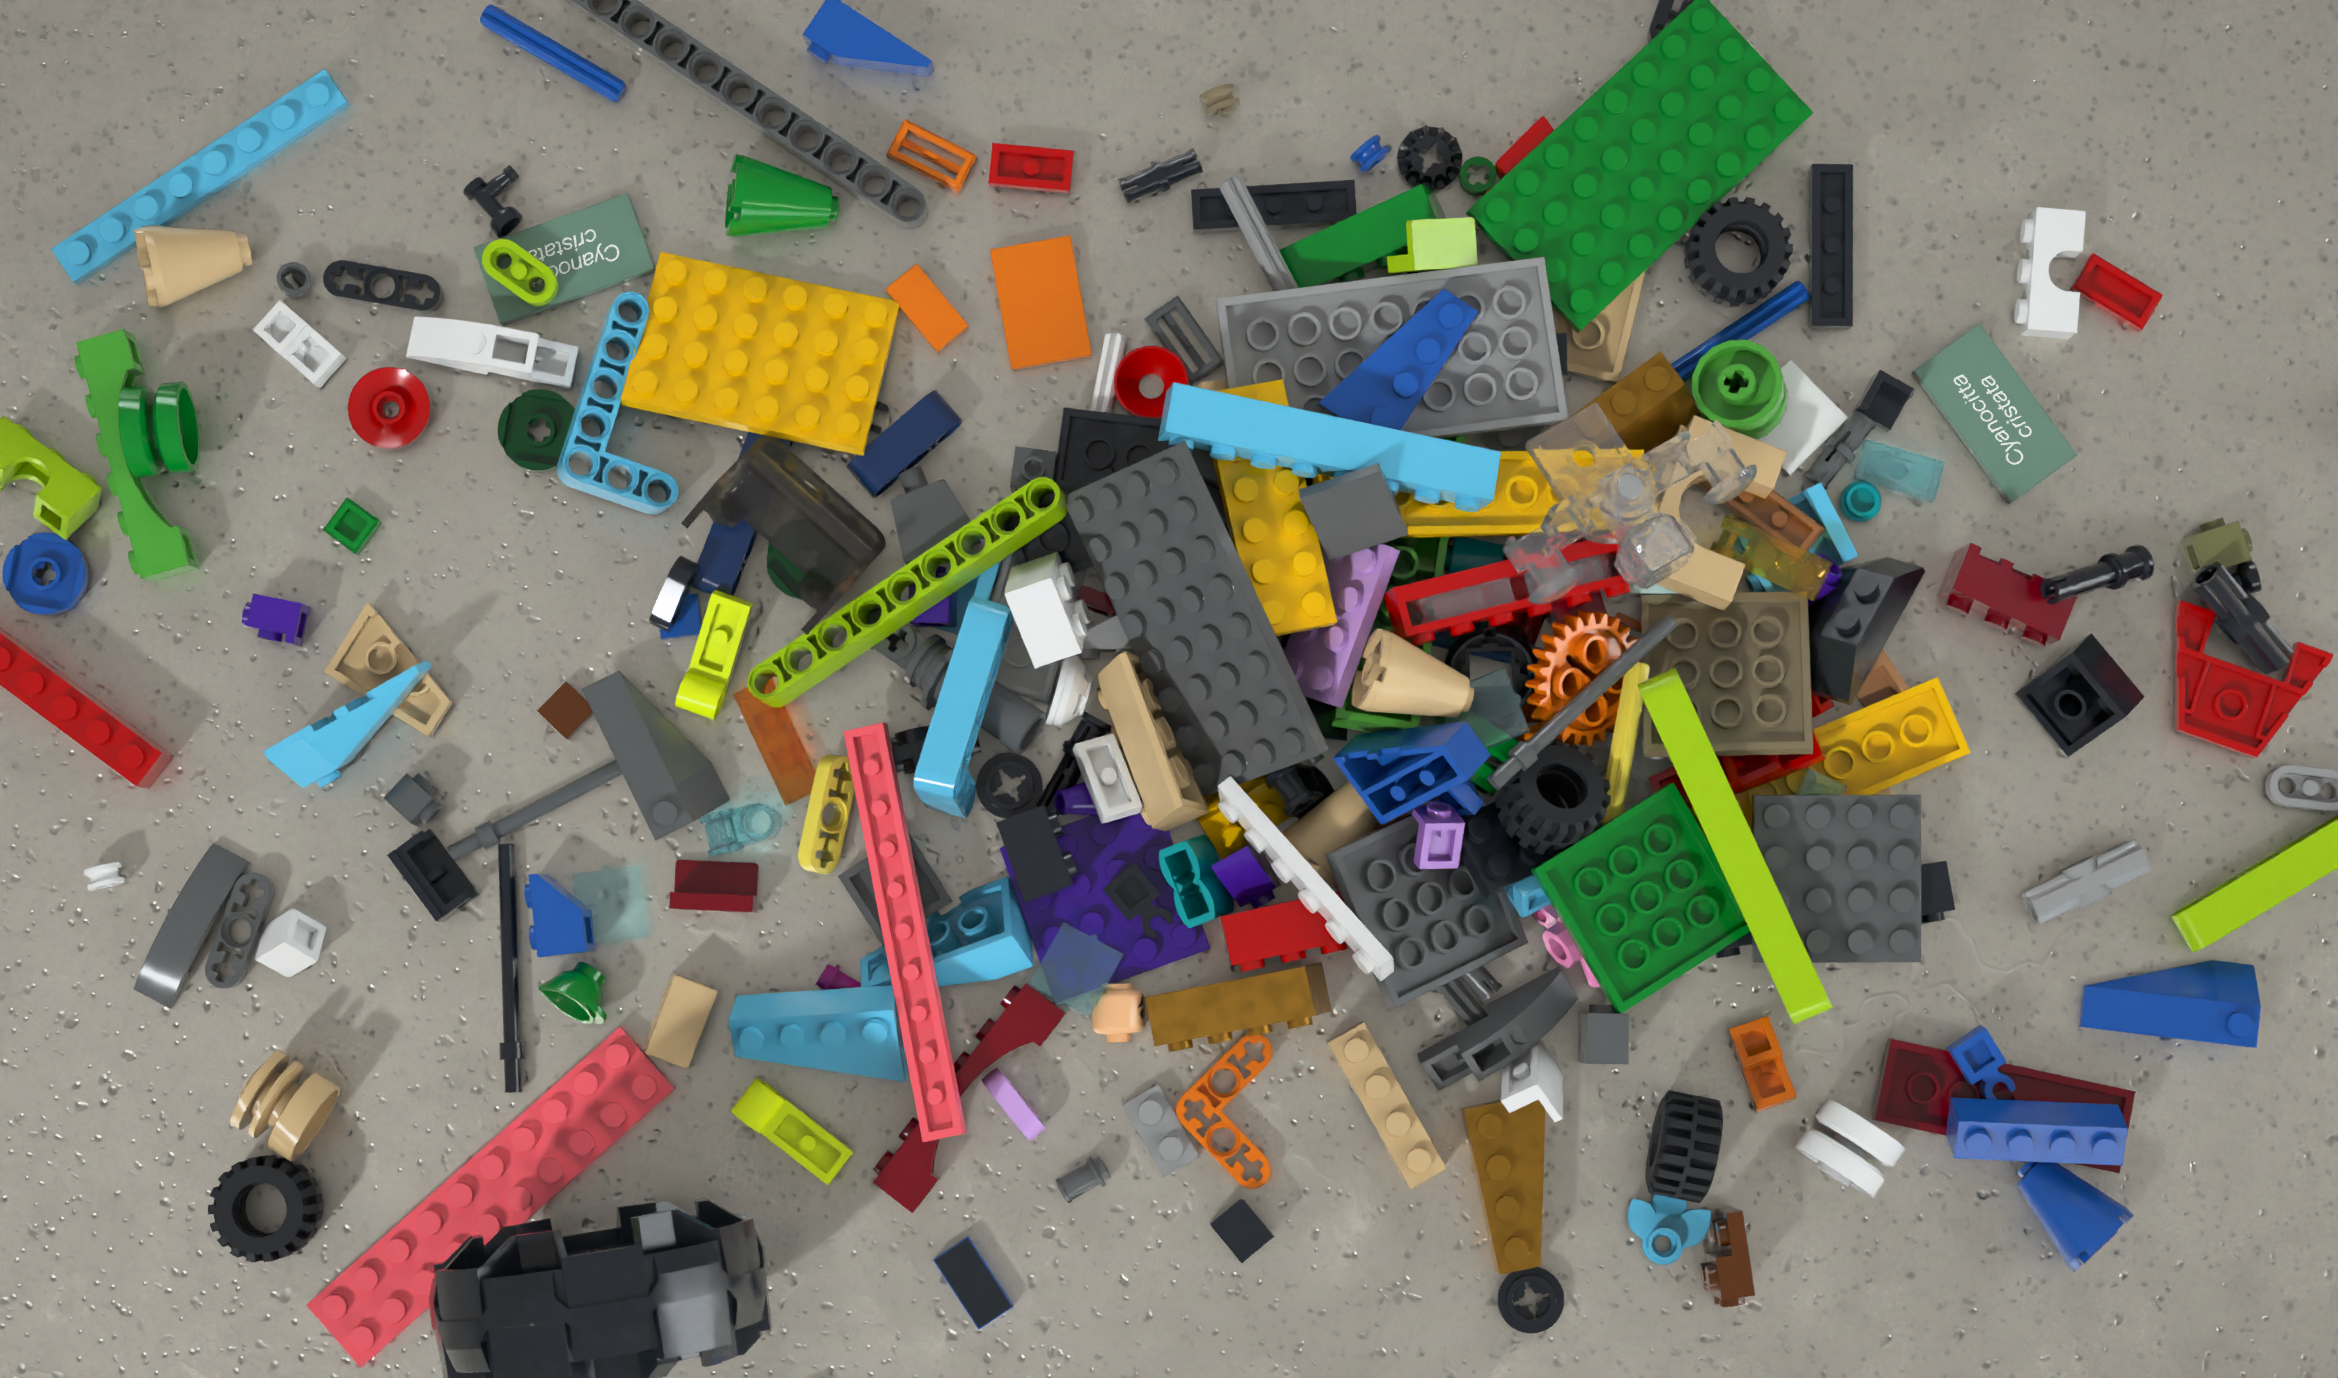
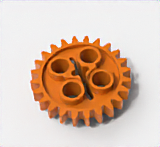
[1525,610,1637,746]

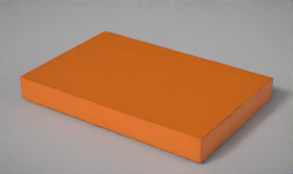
[990,235,1092,371]

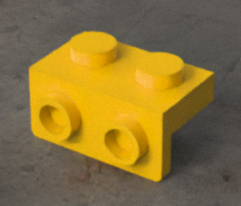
[1196,775,1291,859]

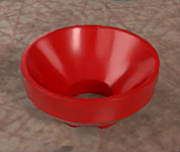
[1114,346,1188,419]

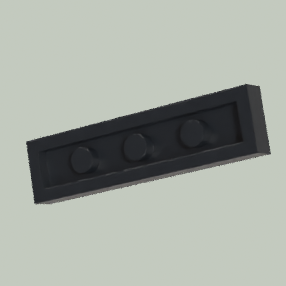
[1809,164,1853,329]
[1191,180,1357,233]

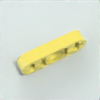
[798,754,855,874]

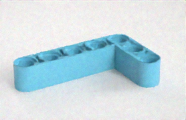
[557,291,679,515]
[913,596,1014,818]

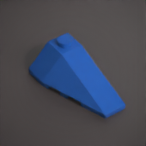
[2079,960,2261,1048]

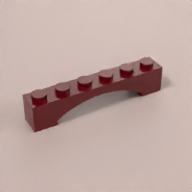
[873,983,1066,1213]

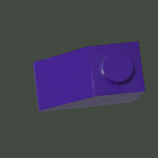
[1211,845,1281,909]

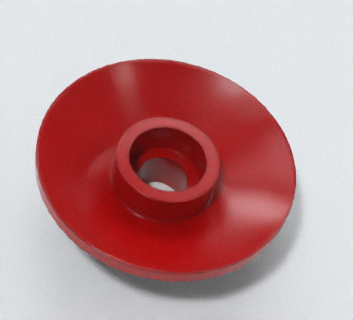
[348,367,431,449]

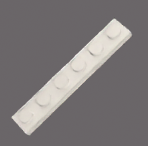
[1217,776,1394,981]

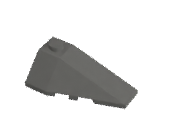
[582,671,730,841]

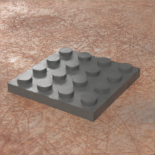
[1752,795,1921,963]
[1325,800,1528,1009]

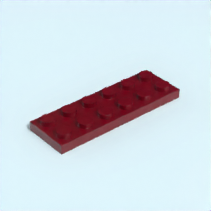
[1872,1038,2136,1173]

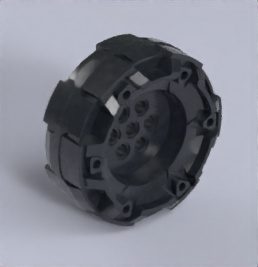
[429,1198,772,1378]

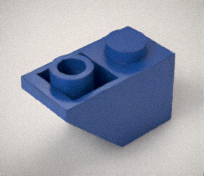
[524,874,596,957]

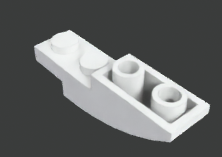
[406,316,579,389]

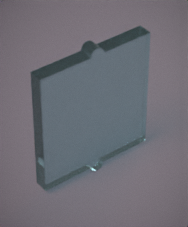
[1445,667,1530,749]
[572,865,649,946]
[1028,922,1124,1019]

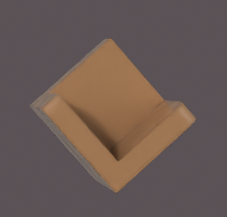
[1856,649,1908,708]

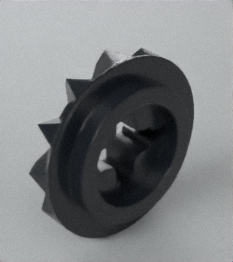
[1397,125,1463,191]
[976,753,1043,819]
[1498,1267,1564,1333]

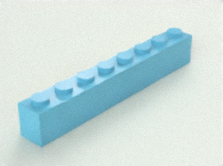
[1158,382,1501,512]

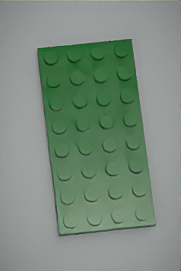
[1465,0,1813,333]

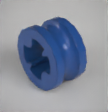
[1350,134,1391,174]

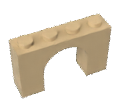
[1633,415,1787,611]

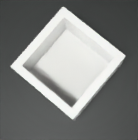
[1004,551,1091,668]

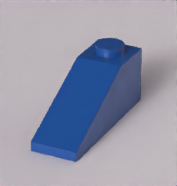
[802,0,934,77]

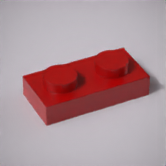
[988,143,1074,194]

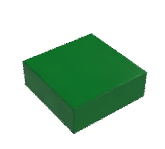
[323,497,383,555]

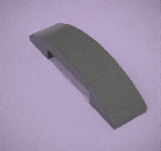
[134,843,251,1009]

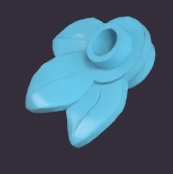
[1627,1194,1711,1265]

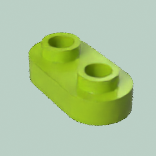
[482,239,558,306]

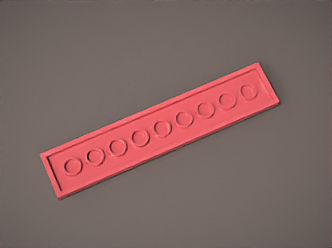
[306,1027,676,1368]

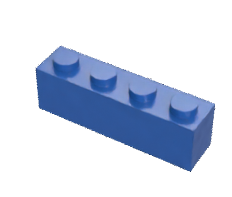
[1946,1098,2128,1166]

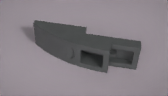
[1417,966,1578,1091]

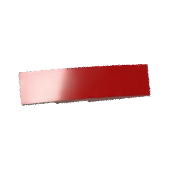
[1648,727,1826,809]

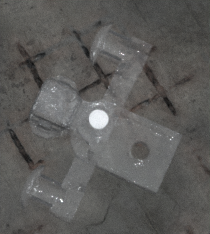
[1502,402,1757,605]

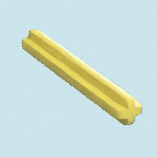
[1601,662,1650,823]

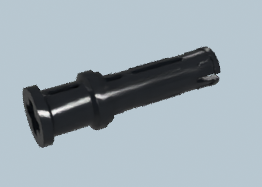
[2040,545,2154,605]
[1035,711,1112,816]

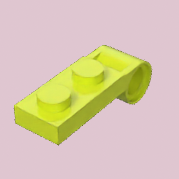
[675,590,754,720]
[730,1077,855,1185]

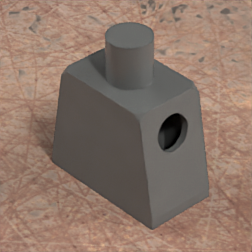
[891,466,982,565]

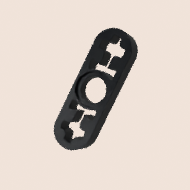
[323,260,444,314]

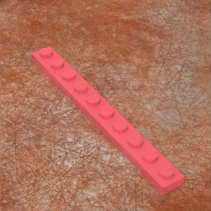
[843,722,967,1142]

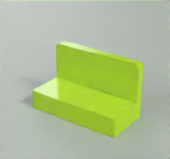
[1387,217,1478,273]

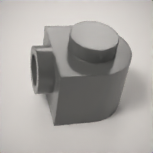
[384,772,443,827]

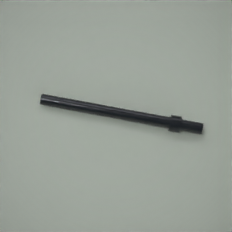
[498,843,525,1093]

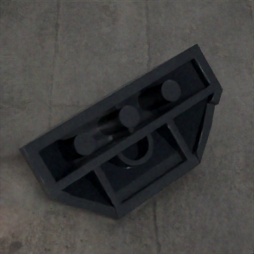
[1808,557,1925,705]

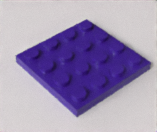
[1000,798,1211,1004]

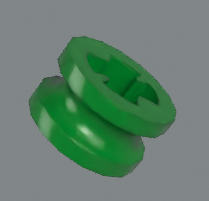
[1458,156,1497,196]

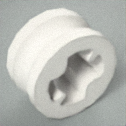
[83,862,125,891]

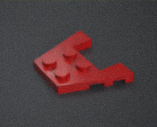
[2175,600,2334,758]

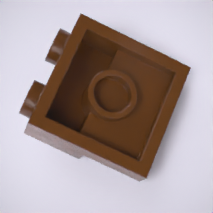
[1699,1206,1755,1307]

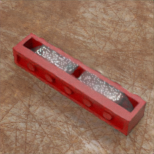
[1384,530,1642,646]

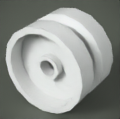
[1796,1098,1905,1198]

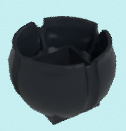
[1444,625,1537,719]

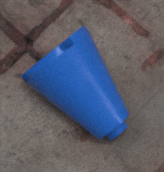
[2017,1162,2134,1272]

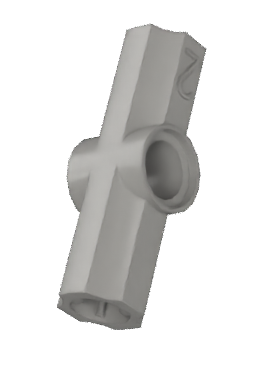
[2021,839,2151,925]

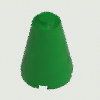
[725,154,839,237]

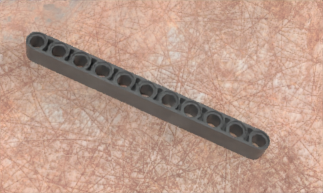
[564,0,928,230]

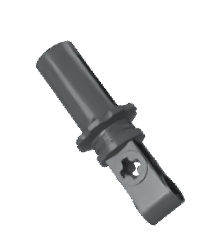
[846,608,1047,755]

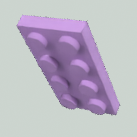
[1284,544,1400,709]

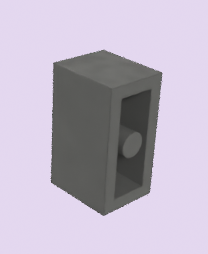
[1578,1004,1629,1065]

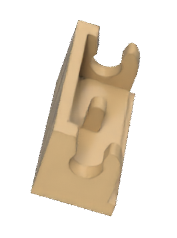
[642,972,718,1069]

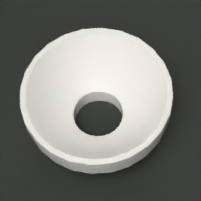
[1045,655,1093,726]

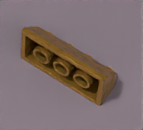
[1526,351,1702,466]

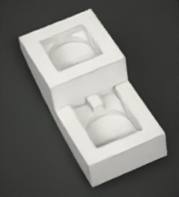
[253,300,347,389]

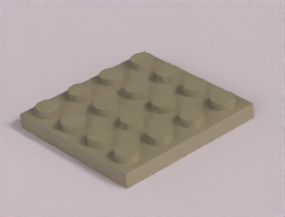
[1640,591,1813,757]

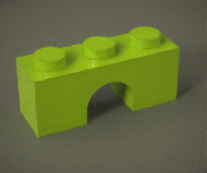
[0,416,102,540]

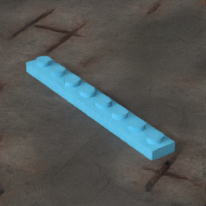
[51,69,350,285]

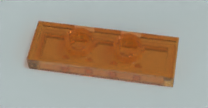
[733,678,816,806]

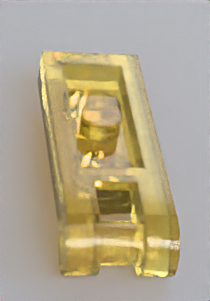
[1710,515,1833,601]

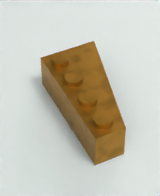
[1145,962,1332,1052]
[1461,1099,1545,1275]

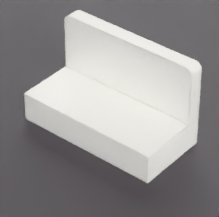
[1501,1040,1564,1122]

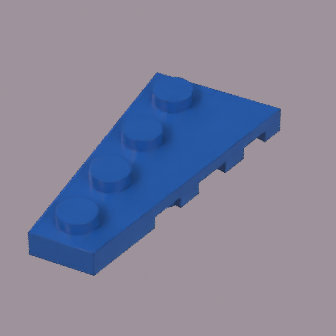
[1317,289,1479,430]

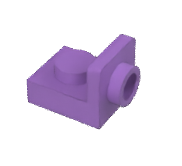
[1412,801,1465,869]

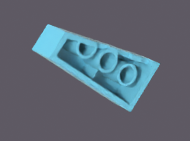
[728,985,908,1082]

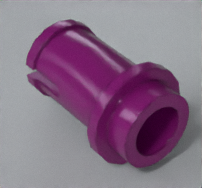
[815,963,861,990]

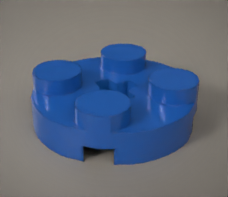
[2,532,89,616]

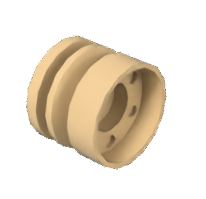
[230,1050,340,1161]

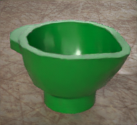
[538,962,607,1024]

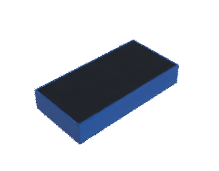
[933,1236,1014,1330]

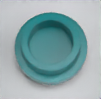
[1840,481,1882,522]

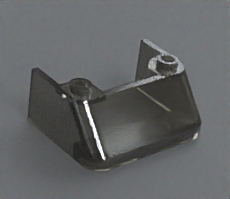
[681,436,886,635]

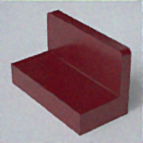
[669,860,759,913]

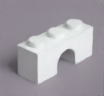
[2014,207,2086,339]

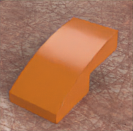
[1728,1016,1797,1113]

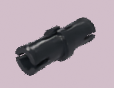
[1118,148,1203,203]

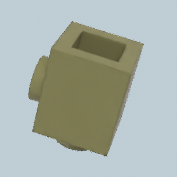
[2181,517,2253,576]

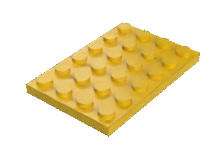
[621,252,900,456]

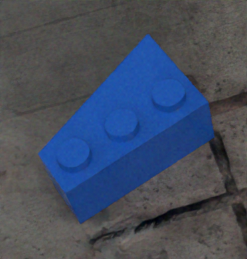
[1333,721,1491,825]

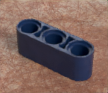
[846,390,963,498]

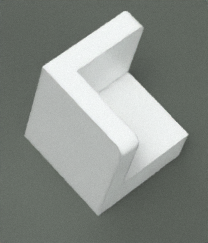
[255,908,326,977]

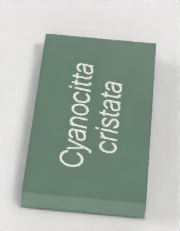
[473,193,656,326]
[1912,323,2077,504]

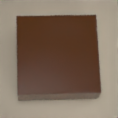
[537,681,594,740]

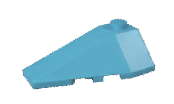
[263,660,432,788]
[860,876,1033,987]

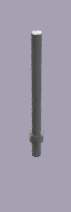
[1487,614,1677,790]
[447,759,622,861]

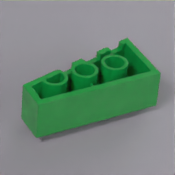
[1279,184,1446,288]

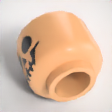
[1091,983,1146,1043]

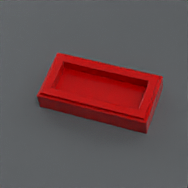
[2069,253,2163,332]

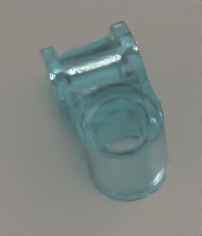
[699,803,782,858]

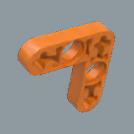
[1176,1034,1273,1189]

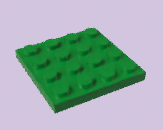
[1531,783,1750,1014]

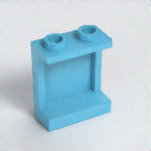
[1726,482,1859,592]

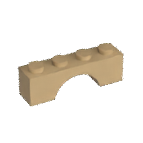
[1326,1022,1447,1189]

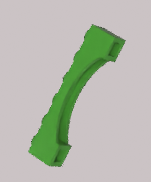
[74,329,198,583]

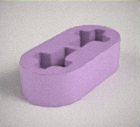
[981,1067,1046,1141]

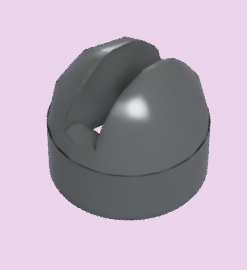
[277,262,311,298]

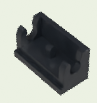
[387,829,480,922]

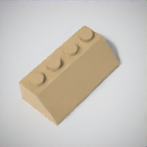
[1096,651,1210,831]

